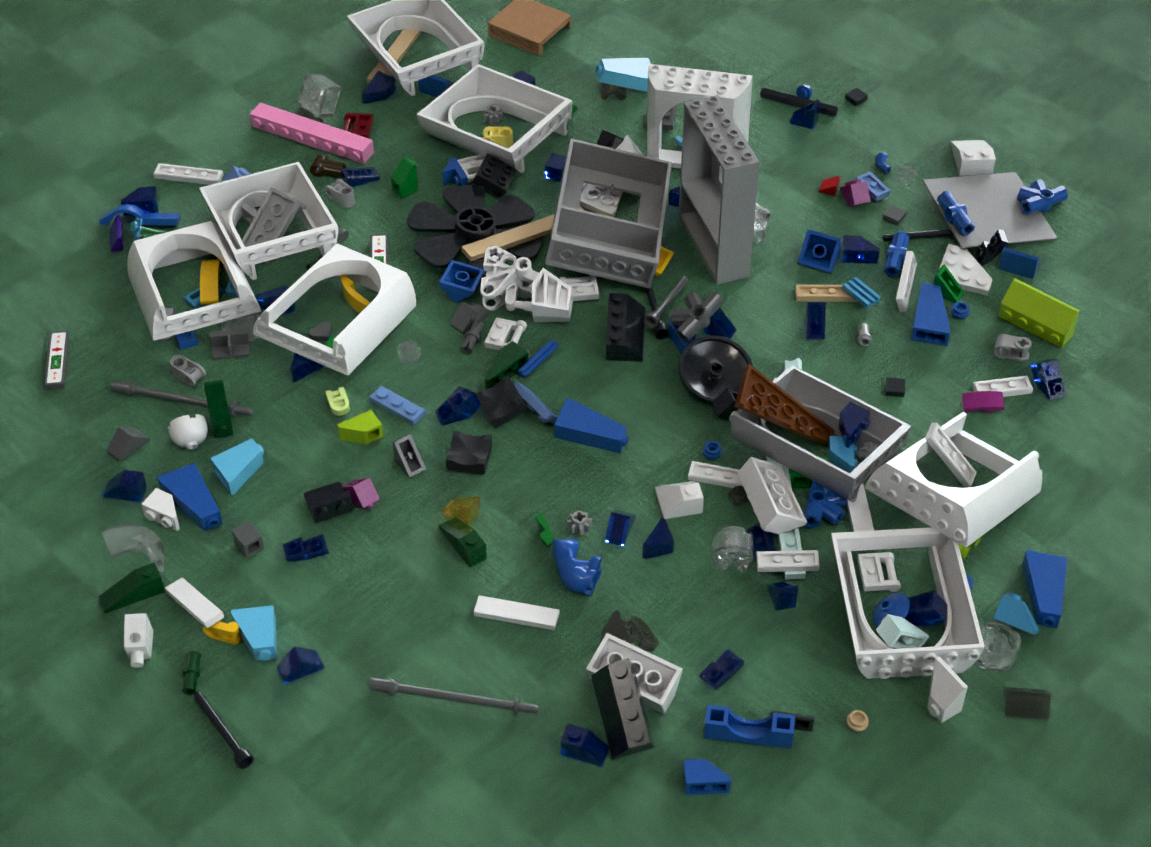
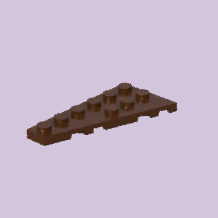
[735,364,835,447]

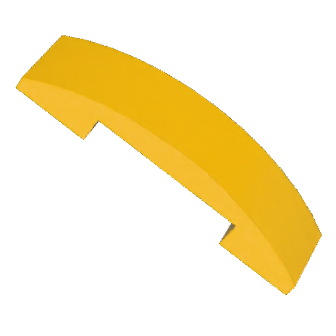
[200,259,222,304]
[340,275,371,313]

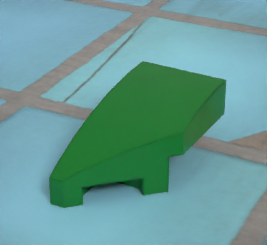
[535,512,554,547]

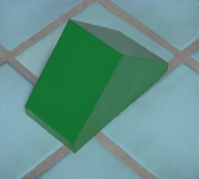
[933,264,965,303]

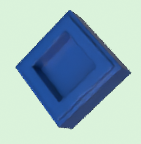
[175,330,198,350]

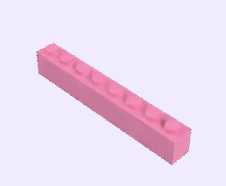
[250,103,374,164]

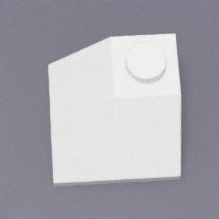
[655,481,704,519]
[927,656,968,723]

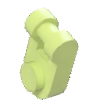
[325,387,350,416]

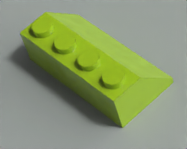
[998,278,1080,348]

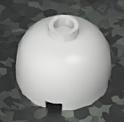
[167,414,208,450]

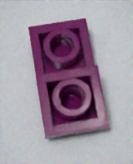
[962,391,1005,413]

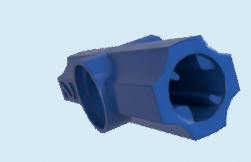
[937,191,975,236]
[884,231,909,278]

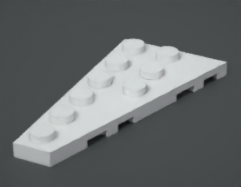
[580,142,638,217]

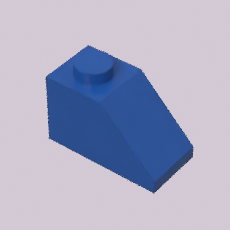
[683,758,731,795]

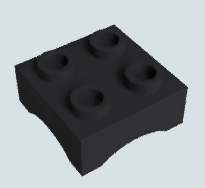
[472,153,517,198]
[476,375,528,429]
[446,431,492,475]

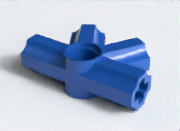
[1017,180,1068,215]
[804,481,848,529]

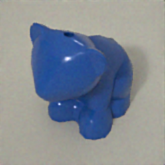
[552,538,602,596]

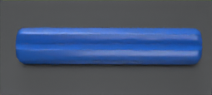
[518,340,558,378]

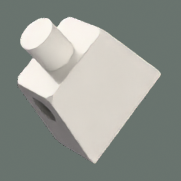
[124,613,153,668]

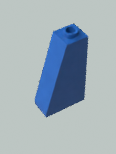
[911,283,950,346]
[554,398,629,454]
[157,463,223,531]
[1022,550,1067,628]

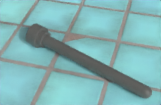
[644,276,688,328]

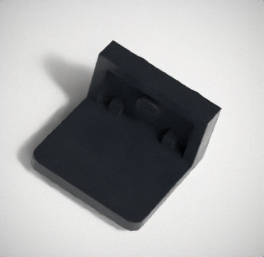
[304,482,353,523]

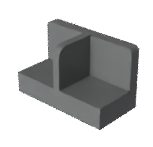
[210,328,250,360]

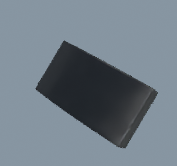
[975,229,1008,266]

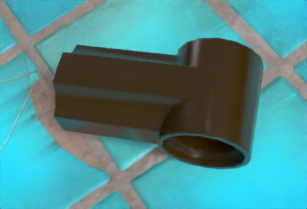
[310,155,346,177]

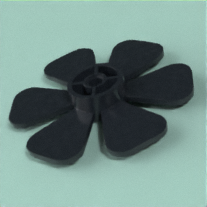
[407,185,543,278]

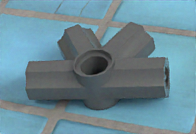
[671,291,724,342]

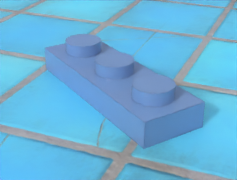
[514,381,558,424]
[369,386,426,426]

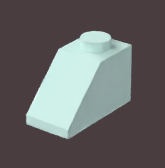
[876,614,929,649]

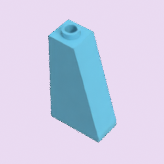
[595,58,650,92]

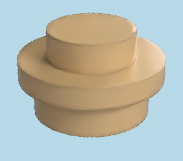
[847,710,869,732]

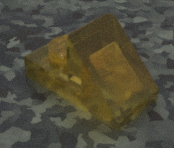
[442,496,480,526]

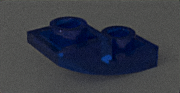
[282,534,329,562]
[699,649,744,690]

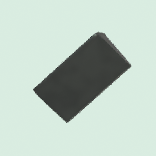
[770,710,814,732]

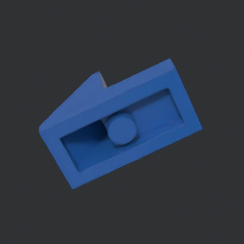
[442,157,468,186]

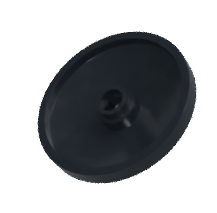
[678,335,753,405]

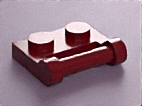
[343,113,374,139]

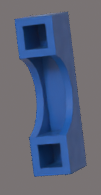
[704,705,795,748]

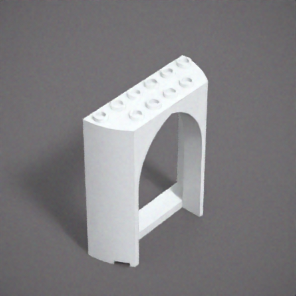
[347,0,484,96]
[417,64,572,173]
[647,64,753,174]
[199,162,338,280]
[127,221,261,341]
[253,244,416,376]
[865,412,1042,547]
[831,527,985,679]

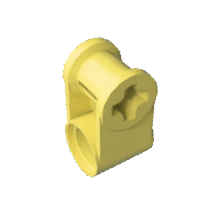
[483,126,514,149]

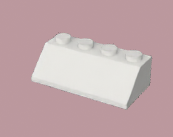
[737,457,807,534]
[586,633,683,715]

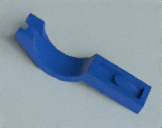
[99,204,181,225]

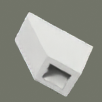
[142,488,180,531]

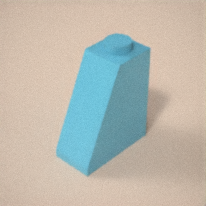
[210,438,264,495]
[231,605,277,661]

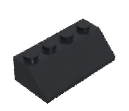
[606,293,645,362]
[591,658,655,760]

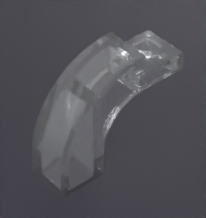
[101,525,165,573]

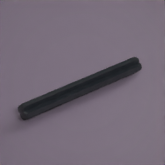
[760,88,838,116]

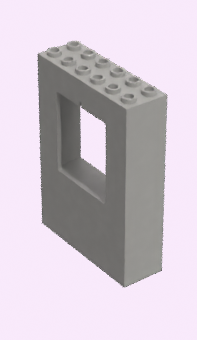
[679,95,760,285]
[545,139,672,288]

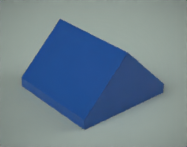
[418,75,454,97]
[798,229,842,273]
[999,247,1041,279]
[439,260,485,303]

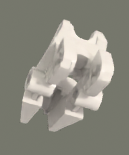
[480,246,573,322]

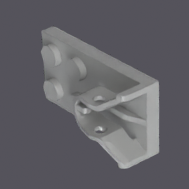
[242,187,306,264]

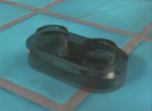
[626,615,659,652]

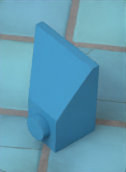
[994,592,1039,635]

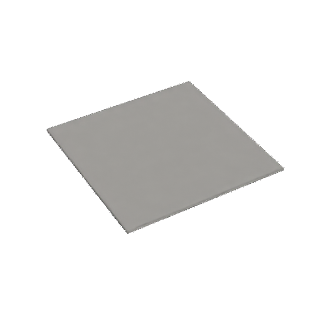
[923,172,1057,248]

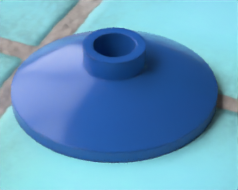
[873,593,910,626]

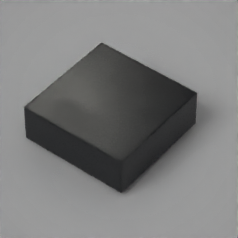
[845,88,868,106]
[885,377,905,397]

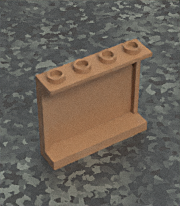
[488,0,571,56]

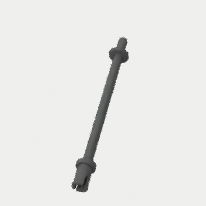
[111,380,254,417]
[370,677,539,716]

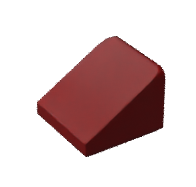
[819,176,841,196]

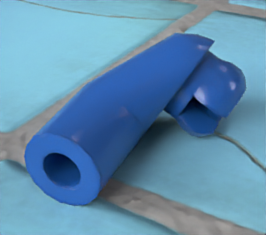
[875,152,891,174]

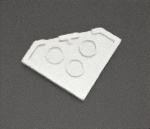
[939,244,993,296]

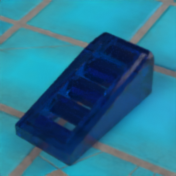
[342,167,380,187]

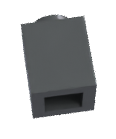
[232,521,264,558]

